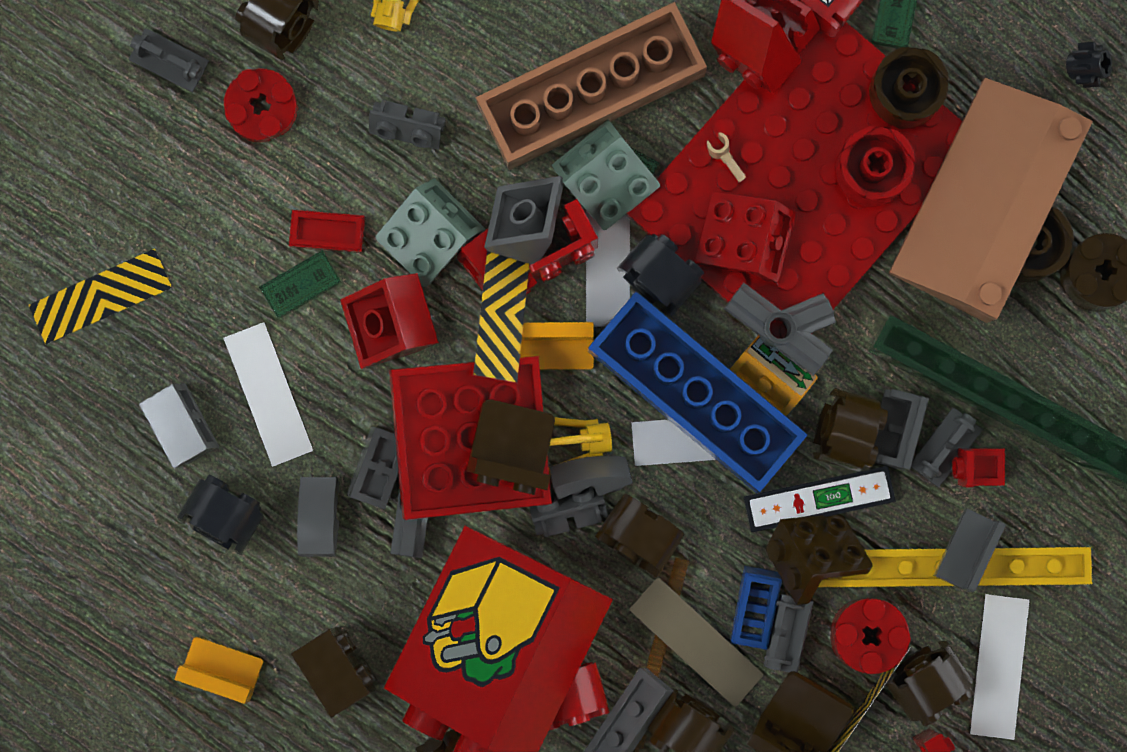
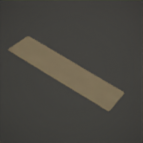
[630,578,763,707]

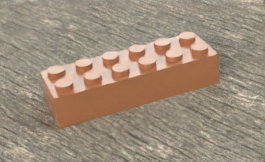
[476,2,707,170]

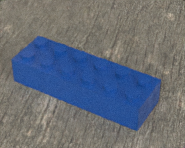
[588,292,807,494]

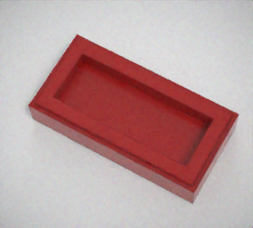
[289,210,366,253]

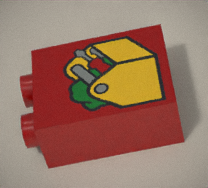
[384,525,613,752]

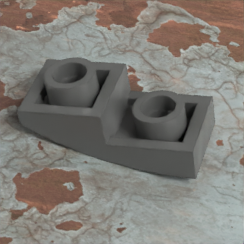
[550,456,633,499]
[297,477,340,557]

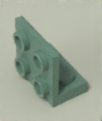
[552,119,660,230]
[375,178,485,287]

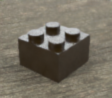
[291,627,377,718]

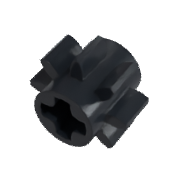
[1066,41,1112,88]

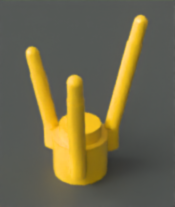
[371,0,419,32]
[549,417,612,475]

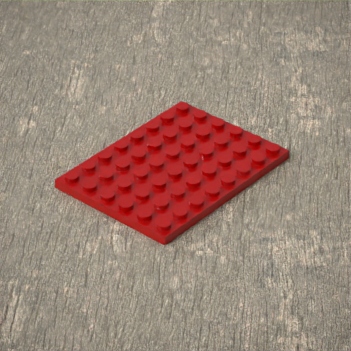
[626,22,962,339]

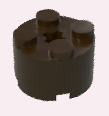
[235,0,319,60]
[869,47,949,129]
[1016,207,1074,282]
[1060,233,1127,312]
[813,388,888,472]
[595,494,684,578]
[886,641,974,726]
[648,688,734,752]

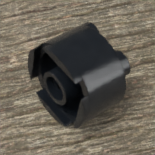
[617,234,705,317]
[177,474,264,555]

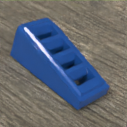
[730,566,782,650]

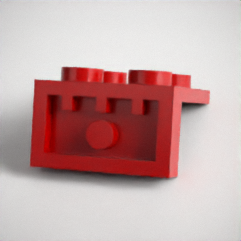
[696,192,796,283]
[528,199,598,283]

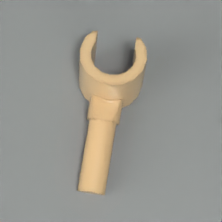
[707,132,746,182]

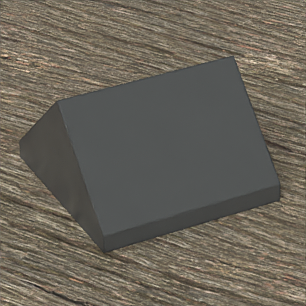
[484,176,564,264]

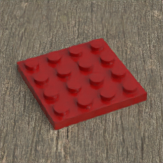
[389,356,552,520]

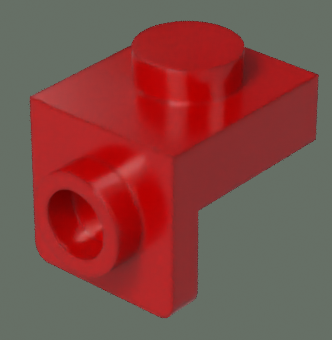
[952,448,1005,488]

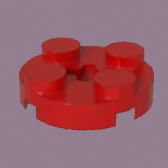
[224,68,298,143]

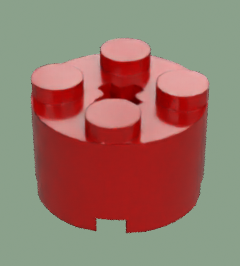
[835,126,915,207]
[830,598,911,674]
[549,662,610,731]

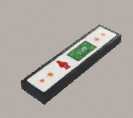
[743,466,896,533]

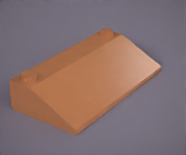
[889,78,1093,323]

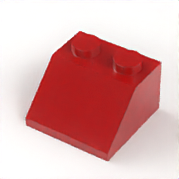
[711,0,802,94]
[340,273,439,369]

